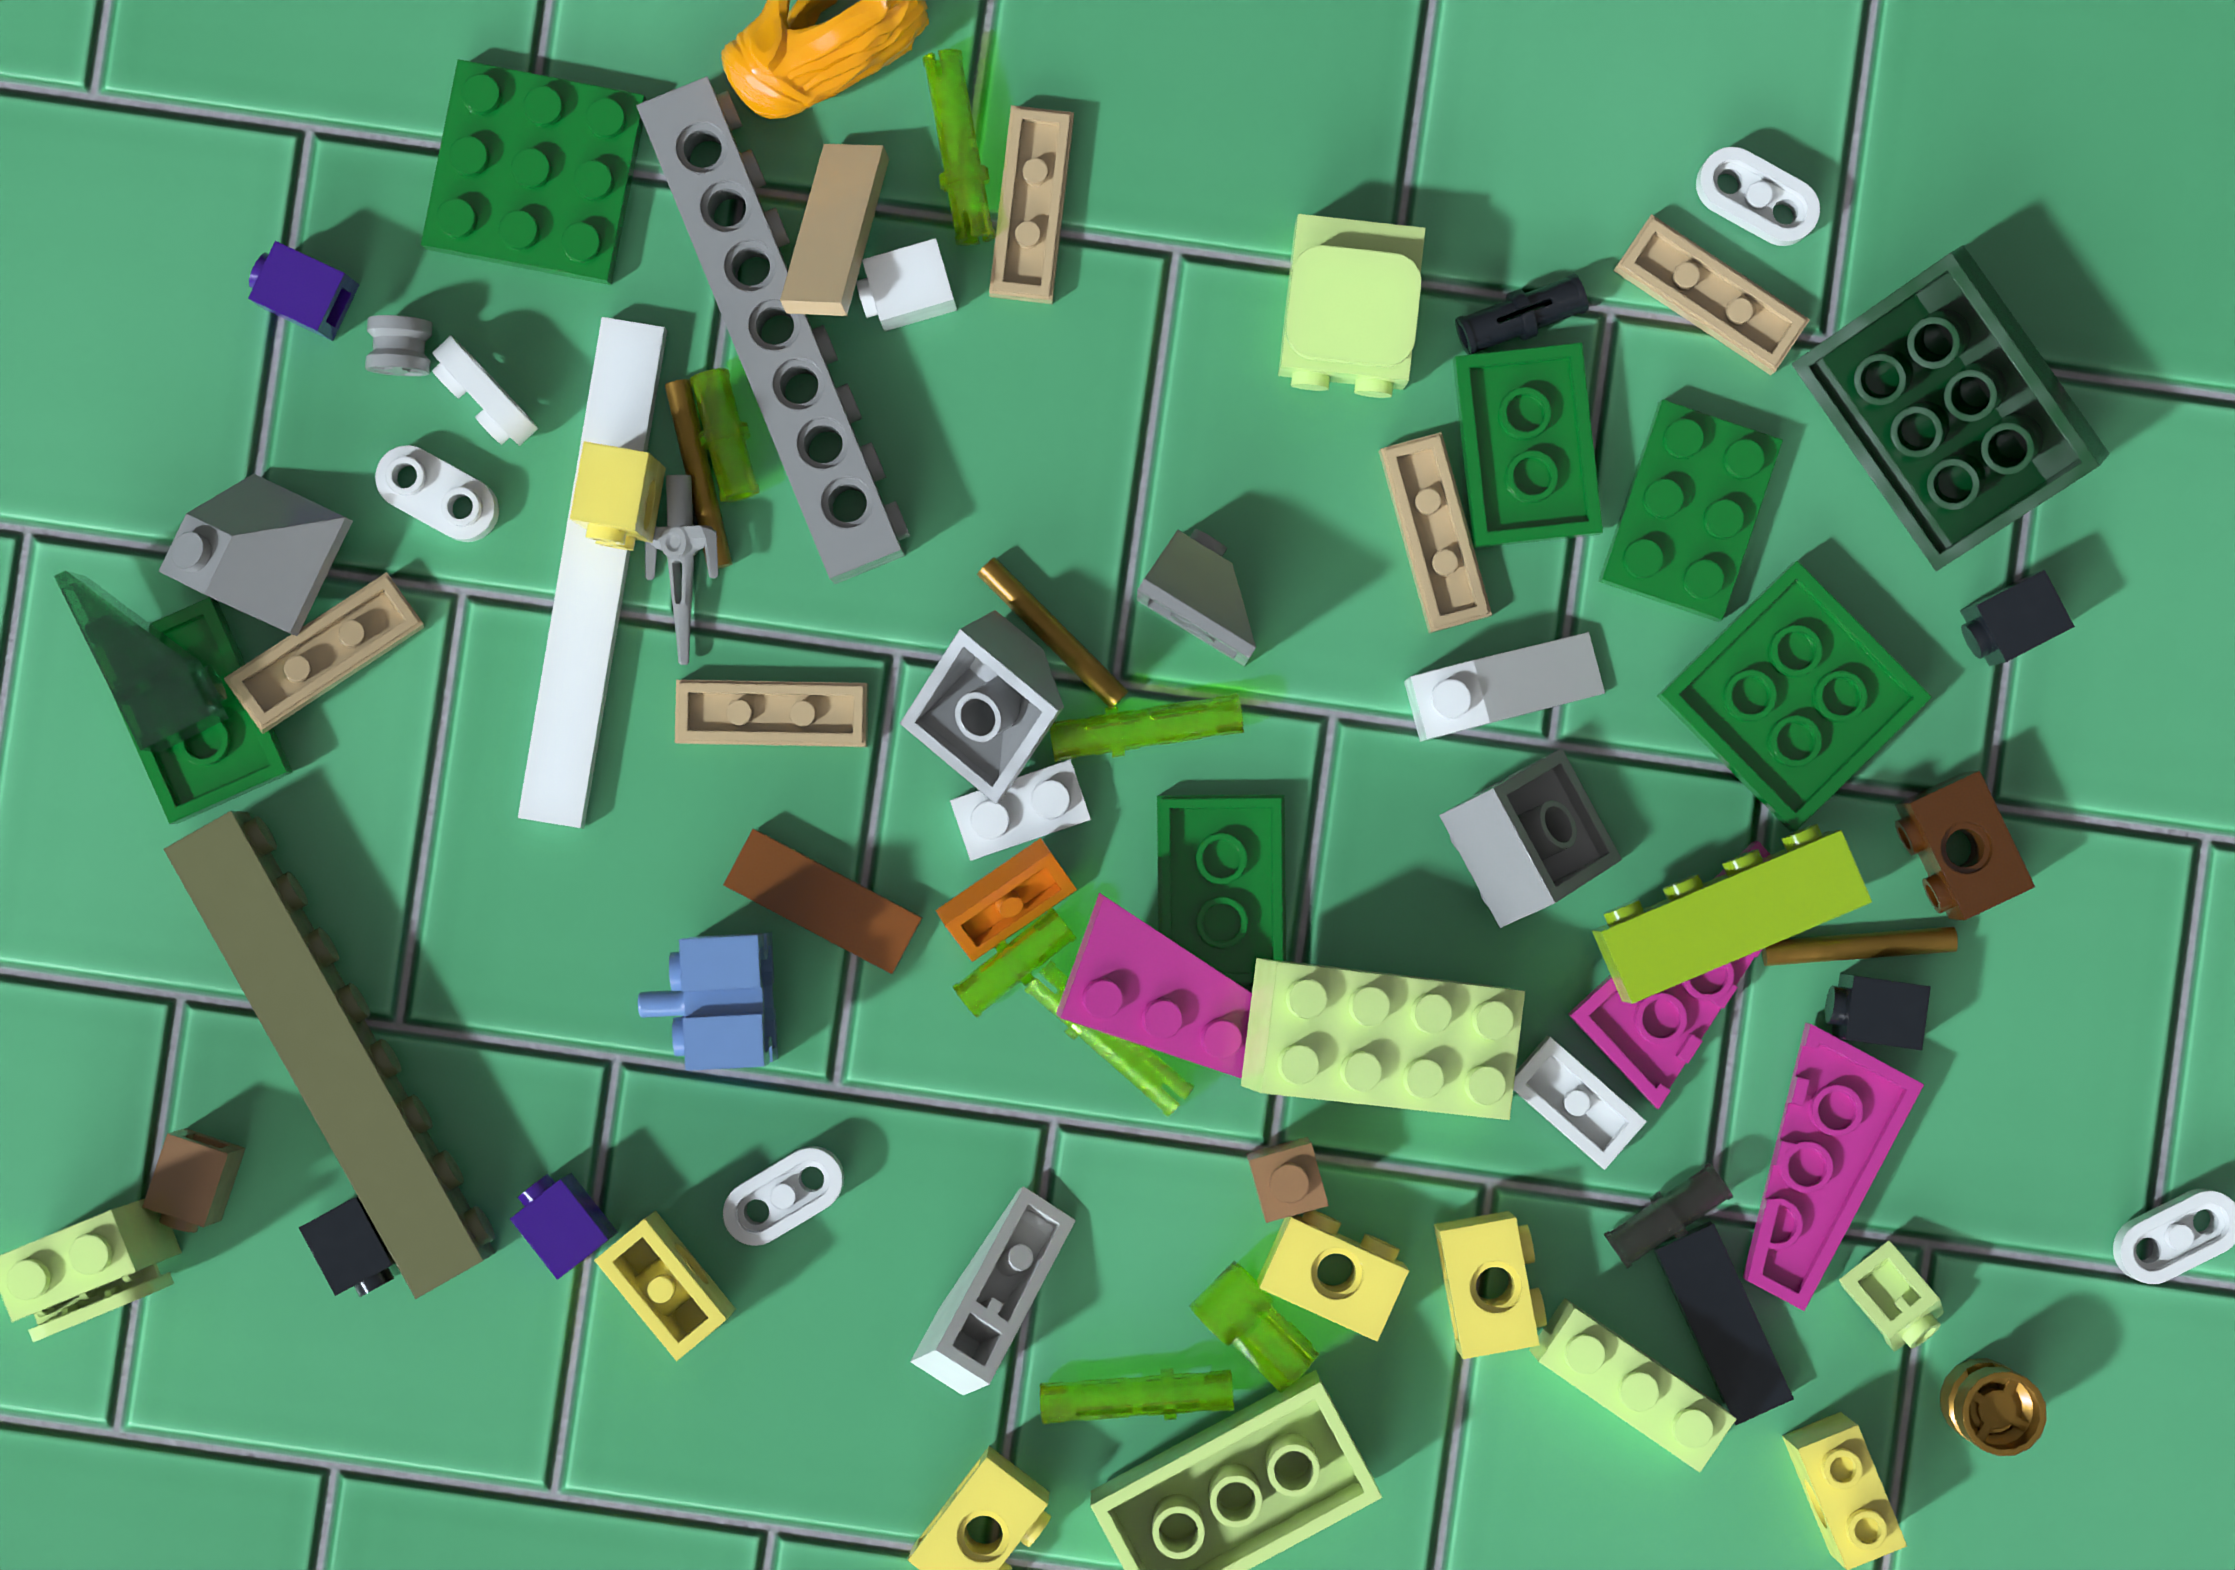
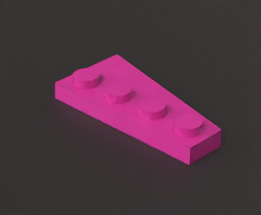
[1568,841,1771,1110]
[1056,893,1252,1079]
[1743,1023,1924,1311]

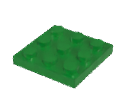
[421,59,647,285]
[1657,561,1932,832]

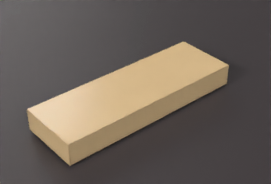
[989,105,1074,304]
[780,144,889,316]
[1613,214,1810,376]
[1379,432,1492,634]
[224,572,424,734]
[675,680,869,747]

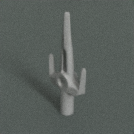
[645,475,718,665]

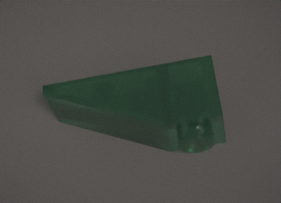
[54,570,228,753]

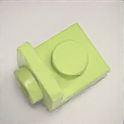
[1839,1240,1944,1352]

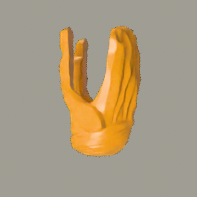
[721,0,929,119]

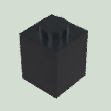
[1960,570,2075,666]
[1825,974,1931,1050]
[299,1196,395,1297]

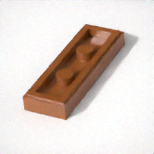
[723,829,923,974]

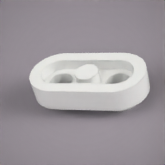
[1696,147,1820,246]
[432,335,539,446]
[375,445,499,542]
[723,1146,844,1246]
[2113,1189,2235,1284]

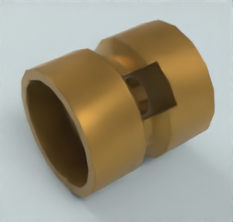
[1940,1358,2047,1456]

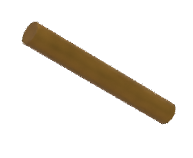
[665,379,732,569]
[977,557,1129,709]
[1762,926,1958,966]

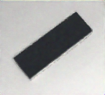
[1652,1221,1794,1425]

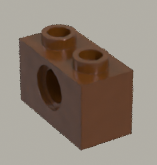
[1895,770,2035,920]

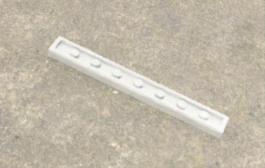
[518,317,667,828]

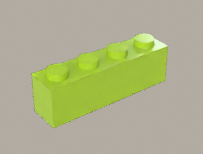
[1592,824,1872,1004]

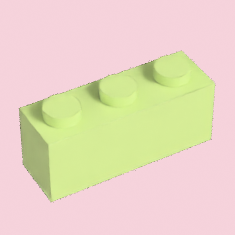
[1529,1298,1736,1472]

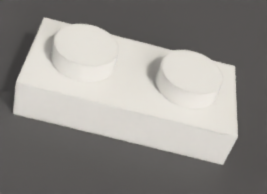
[950,759,1091,861]
[1513,1036,1647,1170]

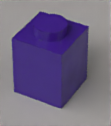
[248,241,360,341]
[510,1173,618,1280]

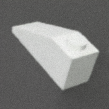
[1404,632,1605,742]
[910,1186,1076,1395]

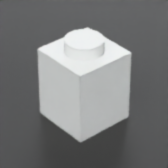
[856,238,957,331]

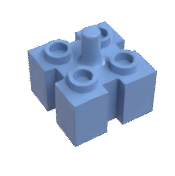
[638,932,778,1071]

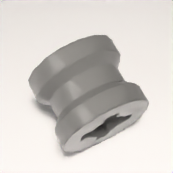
[365,315,433,376]

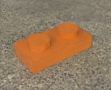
[935,838,1077,962]

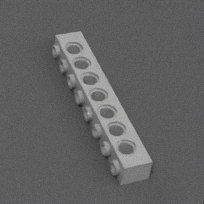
[636,76,910,584]

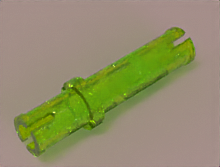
[922,49,996,246]
[1050,693,1244,762]
[1024,960,1194,1117]
[1039,1368,1234,1425]

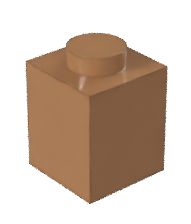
[143,1128,246,1233]
[1246,1137,1329,1223]

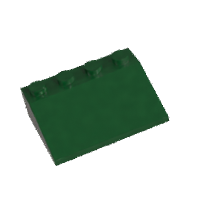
[1791,245,2110,571]

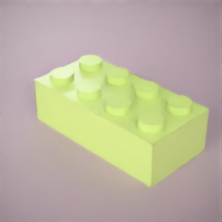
[1241,958,1525,1120]
[1090,1370,1382,1570]

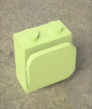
[1278,214,1426,398]
[0,1199,182,1342]

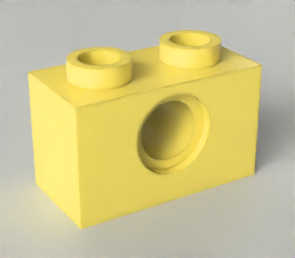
[570,441,666,551]
[1257,1210,1409,1342]
[594,1211,736,1361]
[1434,1211,1547,1359]
[1782,1412,1907,1570]
[908,1446,1051,1570]

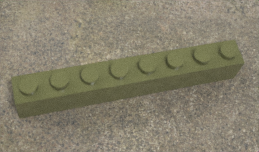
[164,811,495,1299]

